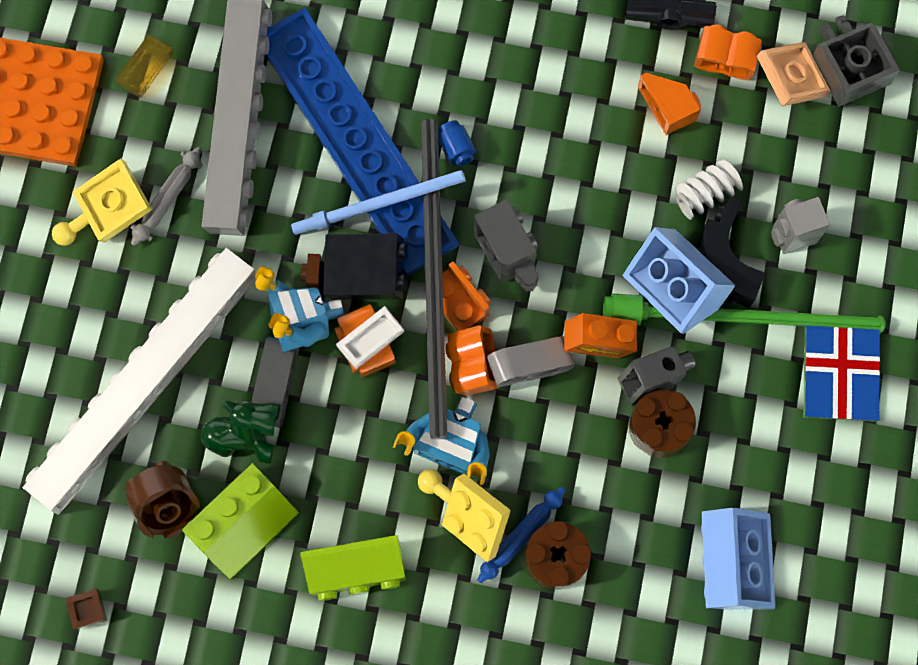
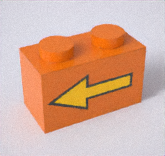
[564,313,637,359]

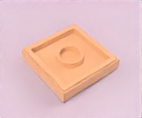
[757,42,831,107]

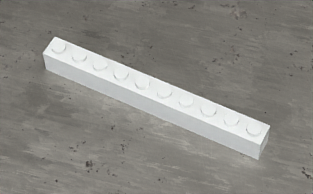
[22,248,257,515]

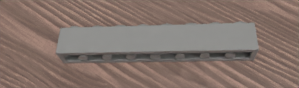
[201,0,272,236]

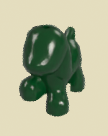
[200,400,281,464]

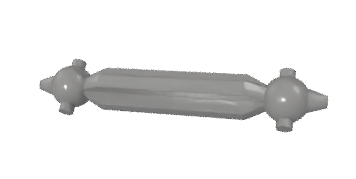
[130,147,203,246]

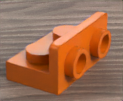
[424,261,491,331]

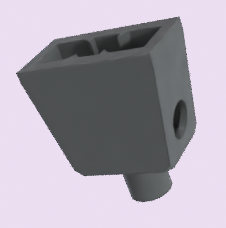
[617,347,695,406]

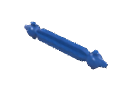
[477,487,565,583]

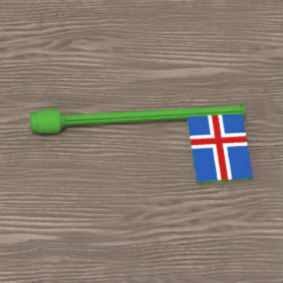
[603,293,885,422]

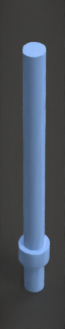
[291,170,466,235]

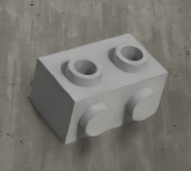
[771,197,830,254]

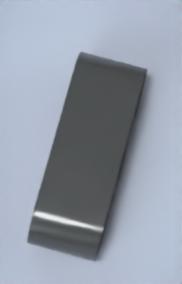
[251,336,299,428]

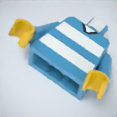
[255,266,344,352]
[393,397,490,485]

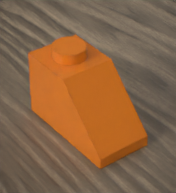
[638,73,701,135]

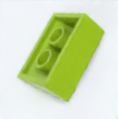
[182,463,300,580]
[300,535,406,601]

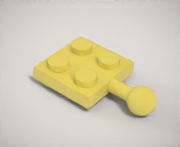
[52,159,152,246]
[418,469,511,562]

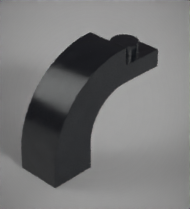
[700,197,766,308]

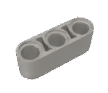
[487,336,575,387]

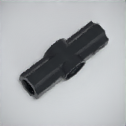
[626,0,717,30]

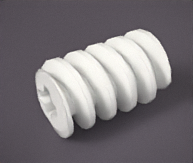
[675,159,743,220]

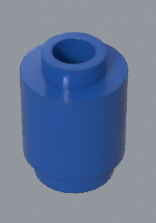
[438,120,476,167]

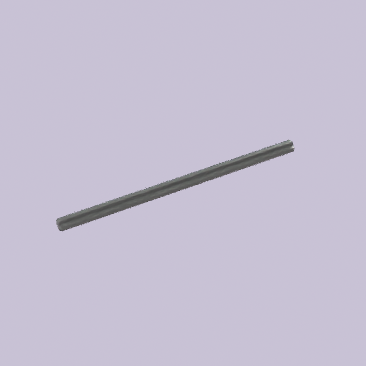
[421,119,447,440]

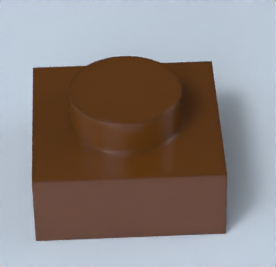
[301,254,323,292]
[65,589,107,630]

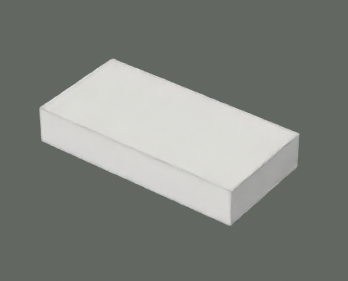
[336,306,404,370]

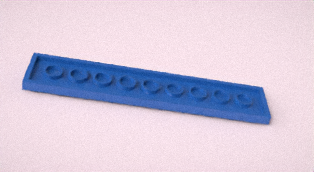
[265,7,459,277]

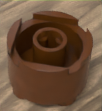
[629,390,696,458]
[125,461,199,538]
[525,521,591,590]

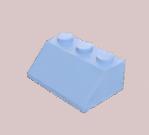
[622,227,736,333]
[701,508,776,610]

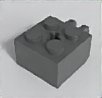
[812,15,900,107]
[474,199,539,292]

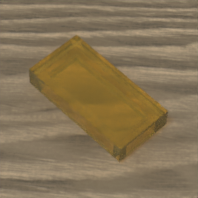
[115,34,174,98]

